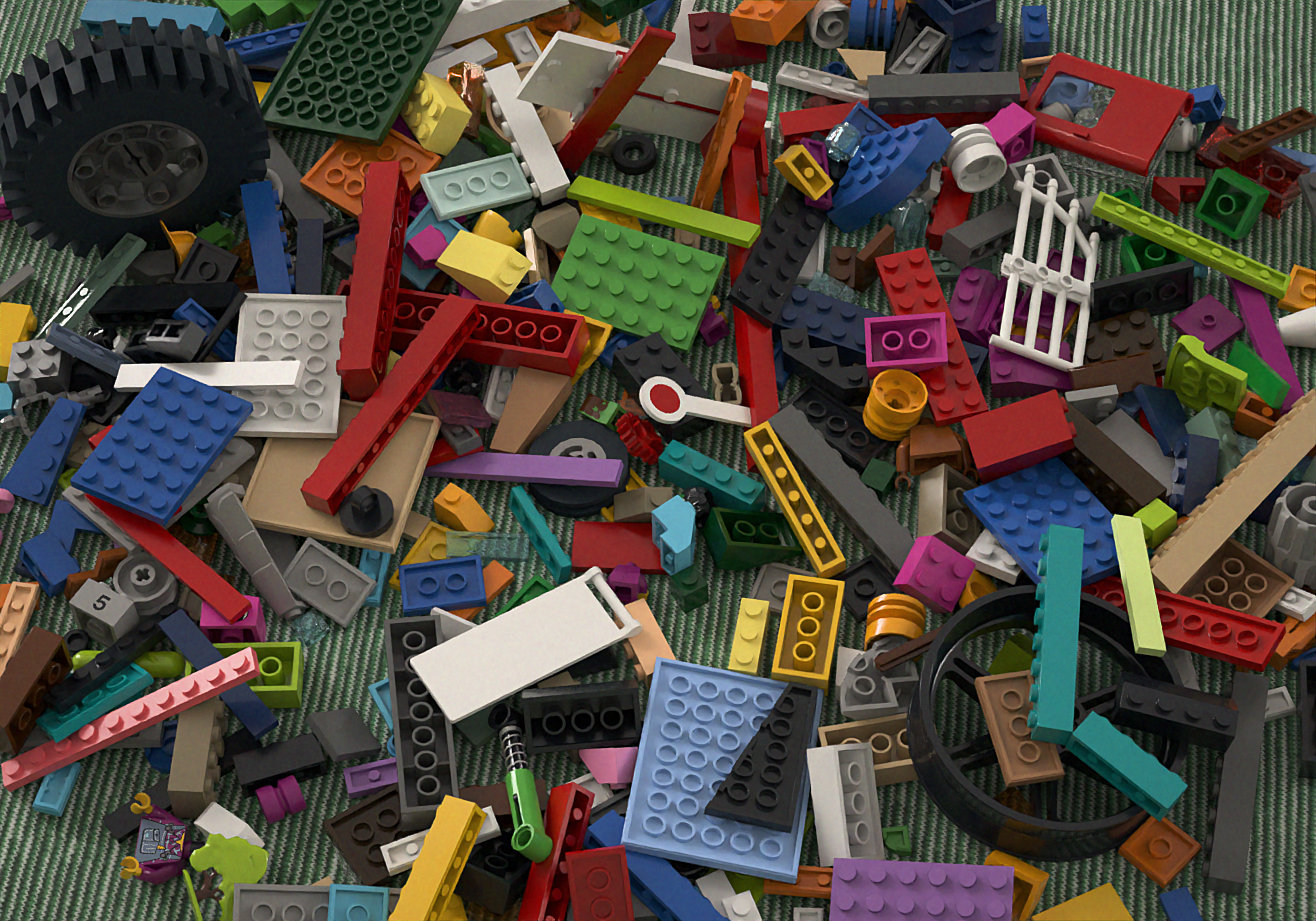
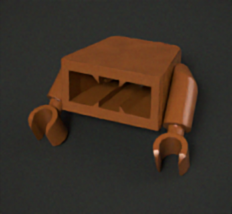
[895,417,979,493]

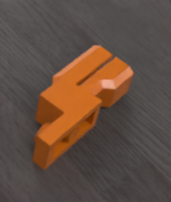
[1235,612,1316,673]

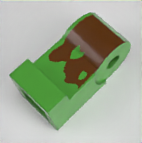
[578,393,628,436]

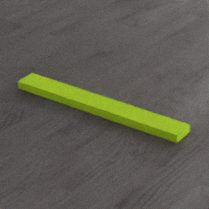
[567,175,761,248]
[1091,191,1292,300]

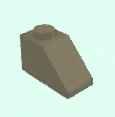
[613,487,672,523]

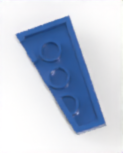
[0,397,87,507]

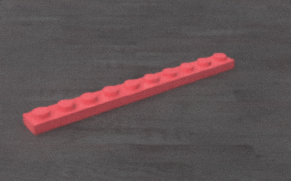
[1,647,261,792]

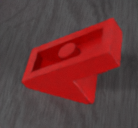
[1151,177,1205,216]

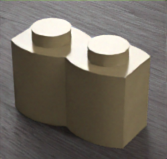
[712,362,742,426]

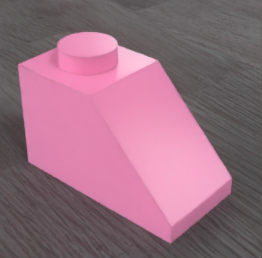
[579,747,638,789]

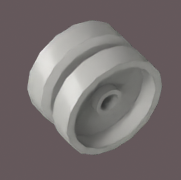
[113,551,180,622]

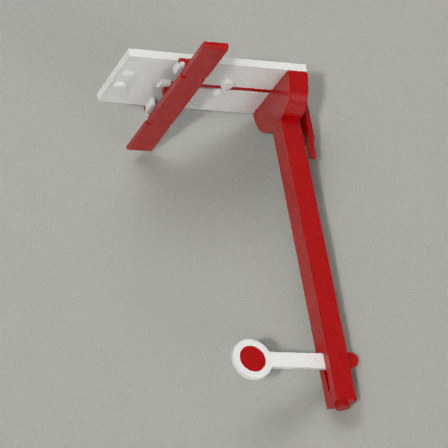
[516,26,779,476]

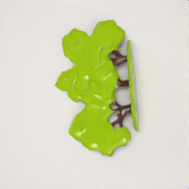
[182,833,269,921]

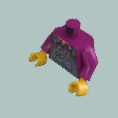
[120,792,205,885]

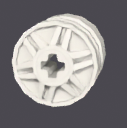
[942,124,1007,193]

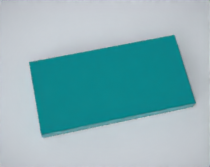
[35,662,154,743]

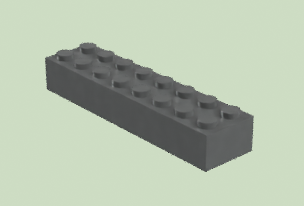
[384,615,459,831]

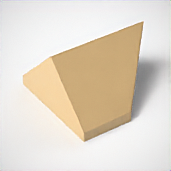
[836,48,886,85]

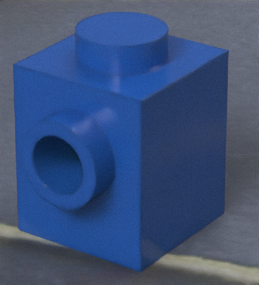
[1188,84,1226,124]

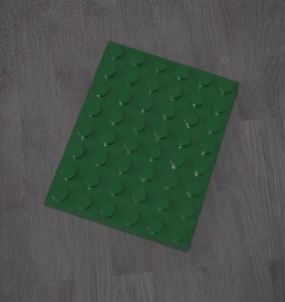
[260,0,463,147]

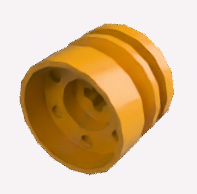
[862,369,928,441]
[864,593,926,663]

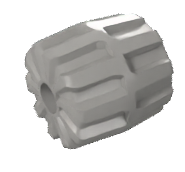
[1263,482,1316,590]

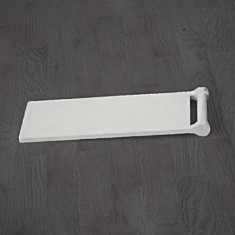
[410,566,643,724]

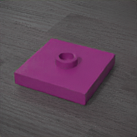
[1170,293,1246,355]

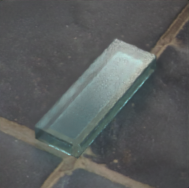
[446,531,529,562]

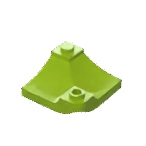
[1163,335,1252,420]

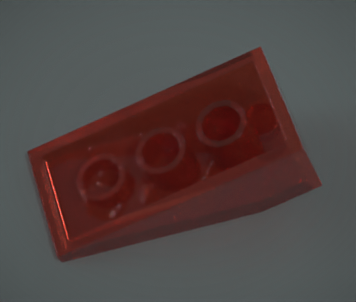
[1195,121,1311,220]

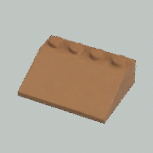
[1176,536,1295,619]

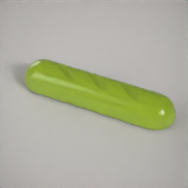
[72,650,185,678]

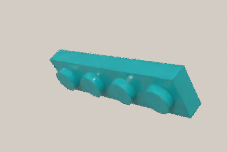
[508,485,572,585]

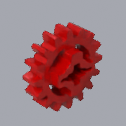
[615,412,664,465]

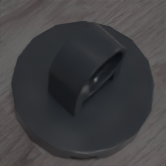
[339,485,394,538]

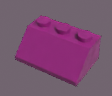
[949,266,1000,349]

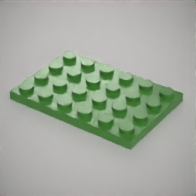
[551,214,727,354]

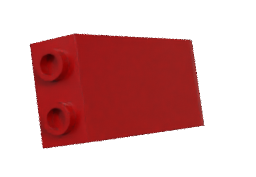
[961,389,1077,485]

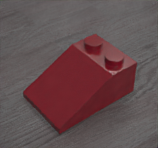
[688,11,767,69]

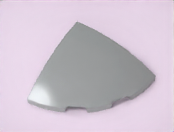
[840,635,919,720]

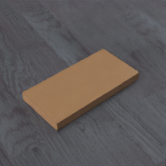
[974,670,1065,787]

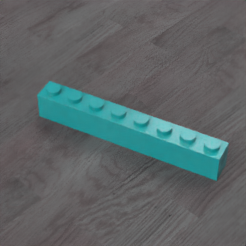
[1027,524,1084,745]

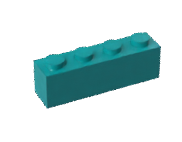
[658,440,765,511]
[1065,711,1188,822]

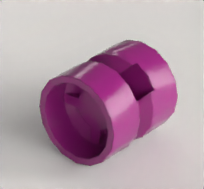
[255,775,307,825]

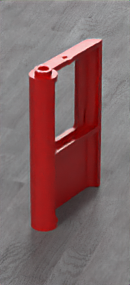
[1023,52,1195,177]

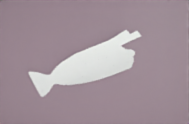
[666,0,709,65]

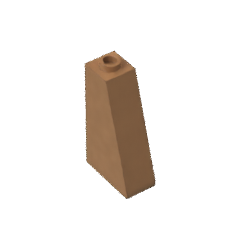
[490,366,573,455]

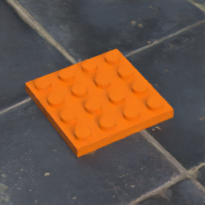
[300,128,442,220]

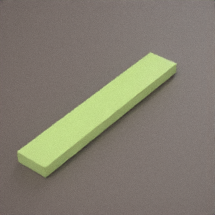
[1111,514,1166,657]

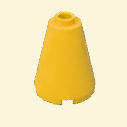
[471,210,524,250]

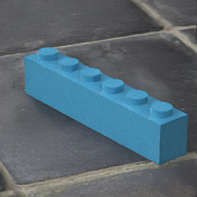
[79,0,226,40]

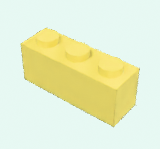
[728,598,770,677]

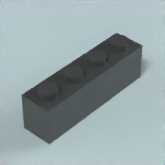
[940,201,1033,269]

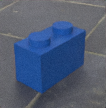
[1020,5,1050,60]
[19,529,81,598]

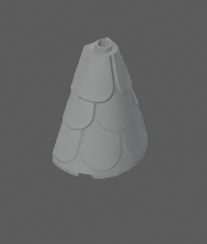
[204,483,310,621]

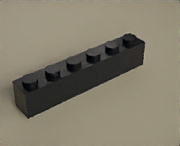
[88,281,240,327]

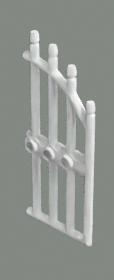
[989,164,1100,373]

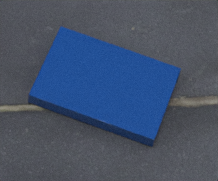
[398,555,487,617]

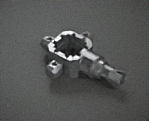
[0,377,104,438]

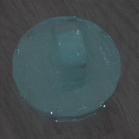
[878,196,929,247]

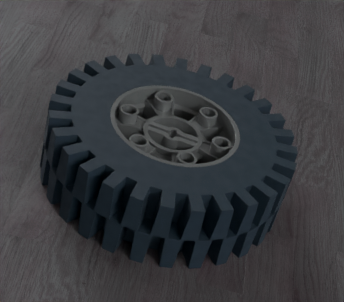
[0,17,271,260]

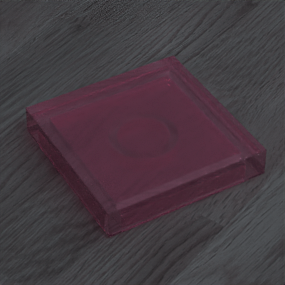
[426,390,492,428]

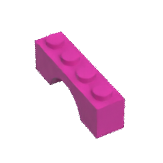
[404,224,483,301]

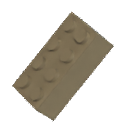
[167,694,228,819]

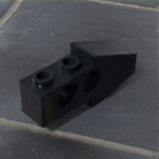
[123,319,207,364]

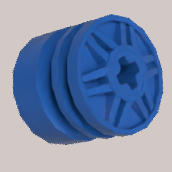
[848,0,897,49]

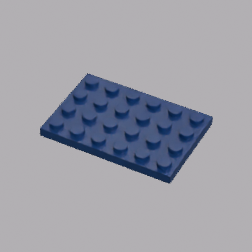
[70,366,254,526]
[963,456,1120,588]

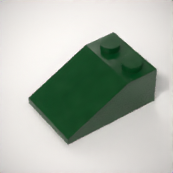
[702,507,802,571]

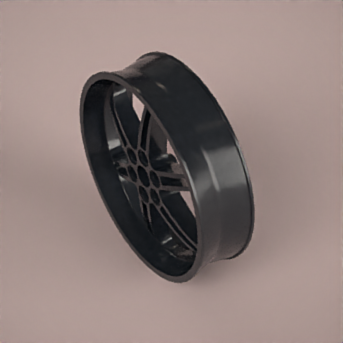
[906,585,1189,863]

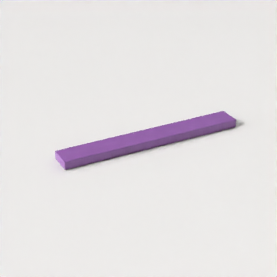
[423,452,624,488]

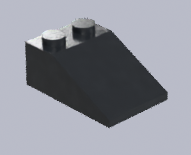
[453,829,533,915]

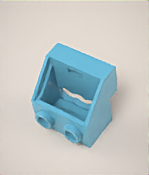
[652,495,696,576]

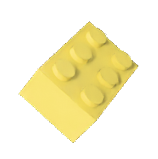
[400,72,472,157]

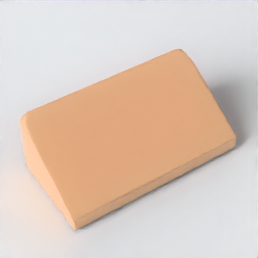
[1017,53,1070,79]

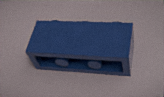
[1169,434,1219,519]

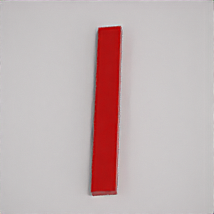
[84,493,252,625]

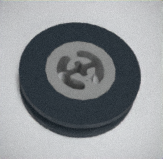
[527,420,630,518]

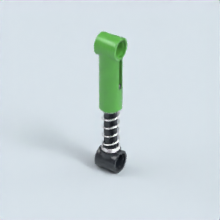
[488,703,553,863]

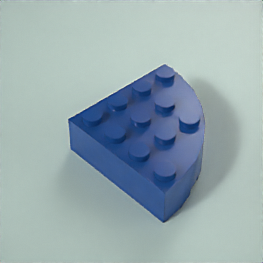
[826,117,953,233]

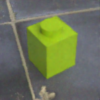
[1133,498,1177,549]

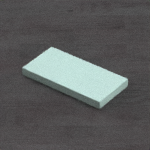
[419,152,533,221]

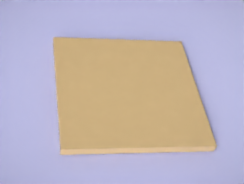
[241,399,441,554]

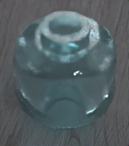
[824,122,862,162]

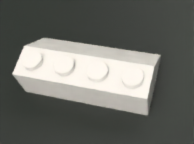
[806,742,885,867]

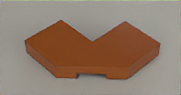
[63,547,128,600]

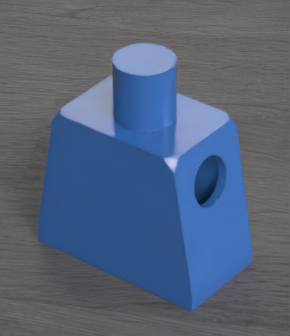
[505,279,565,313]

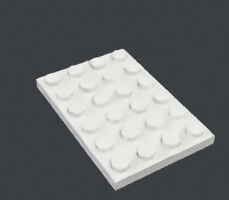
[231,293,347,439]

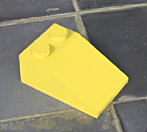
[435,229,533,304]

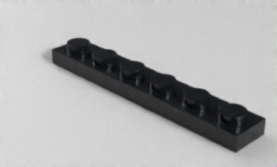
[41,603,191,715]

